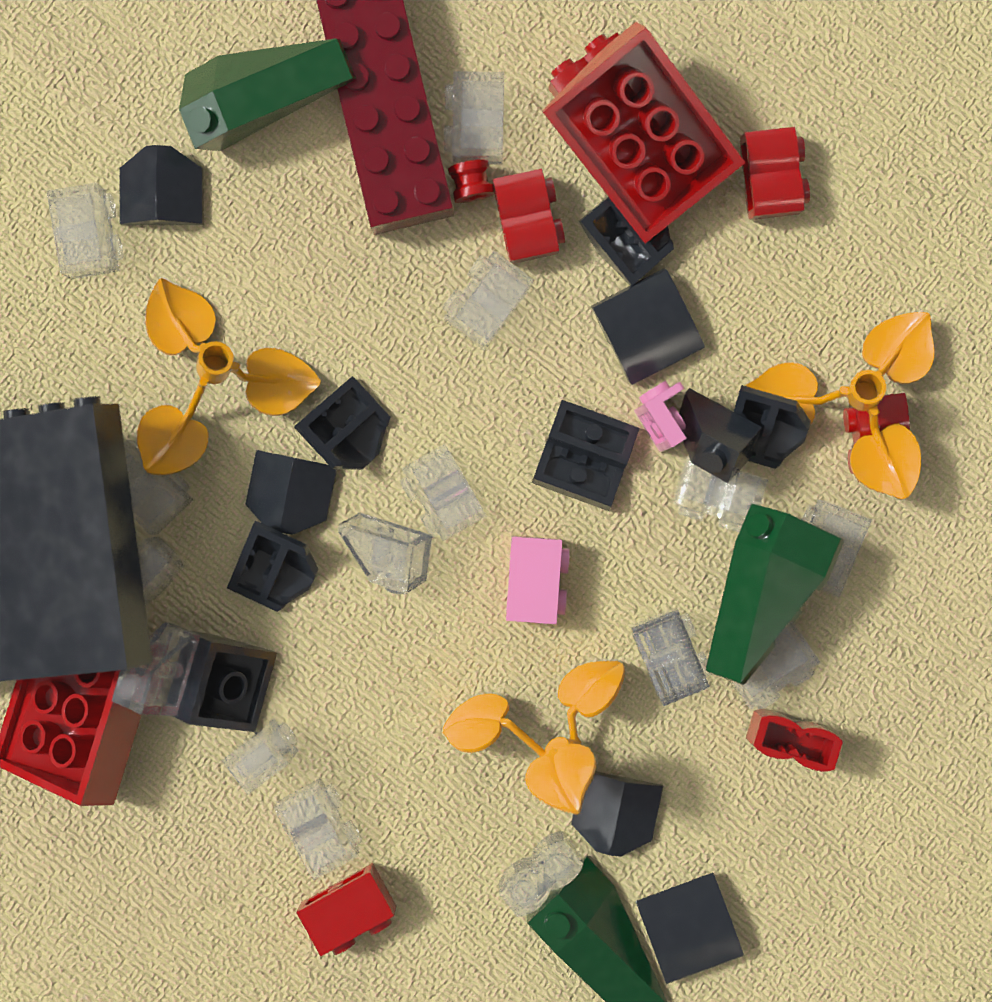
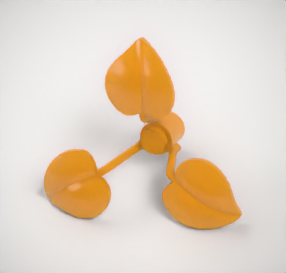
[137,278,321,475]
[745,312,935,500]
[442,661,625,814]

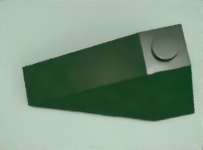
[179,38,356,151]
[705,503,844,685]
[526,855,667,1002]

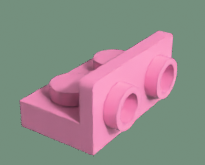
[634,380,686,452]

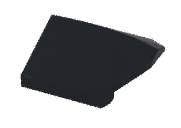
[119,145,204,225]
[579,196,674,286]
[294,376,391,470]
[734,385,811,469]
[245,450,337,535]
[227,520,319,612]
[571,771,663,857]

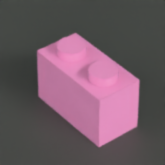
[506,536,569,624]

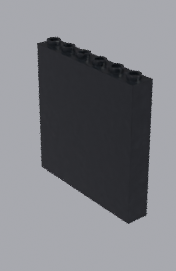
[0,396,153,681]

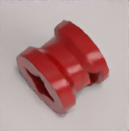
[448,159,495,203]

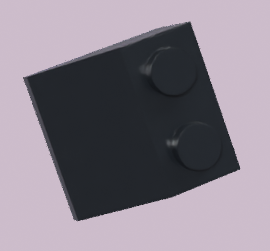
[161,630,277,732]

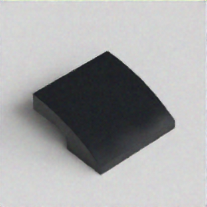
[591,268,705,385]
[531,400,640,511]
[636,873,744,985]

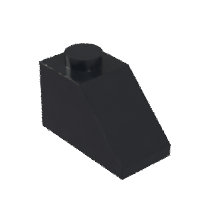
[679,388,762,483]

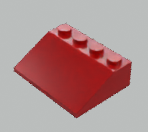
[542,22,745,244]
[0,641,163,806]

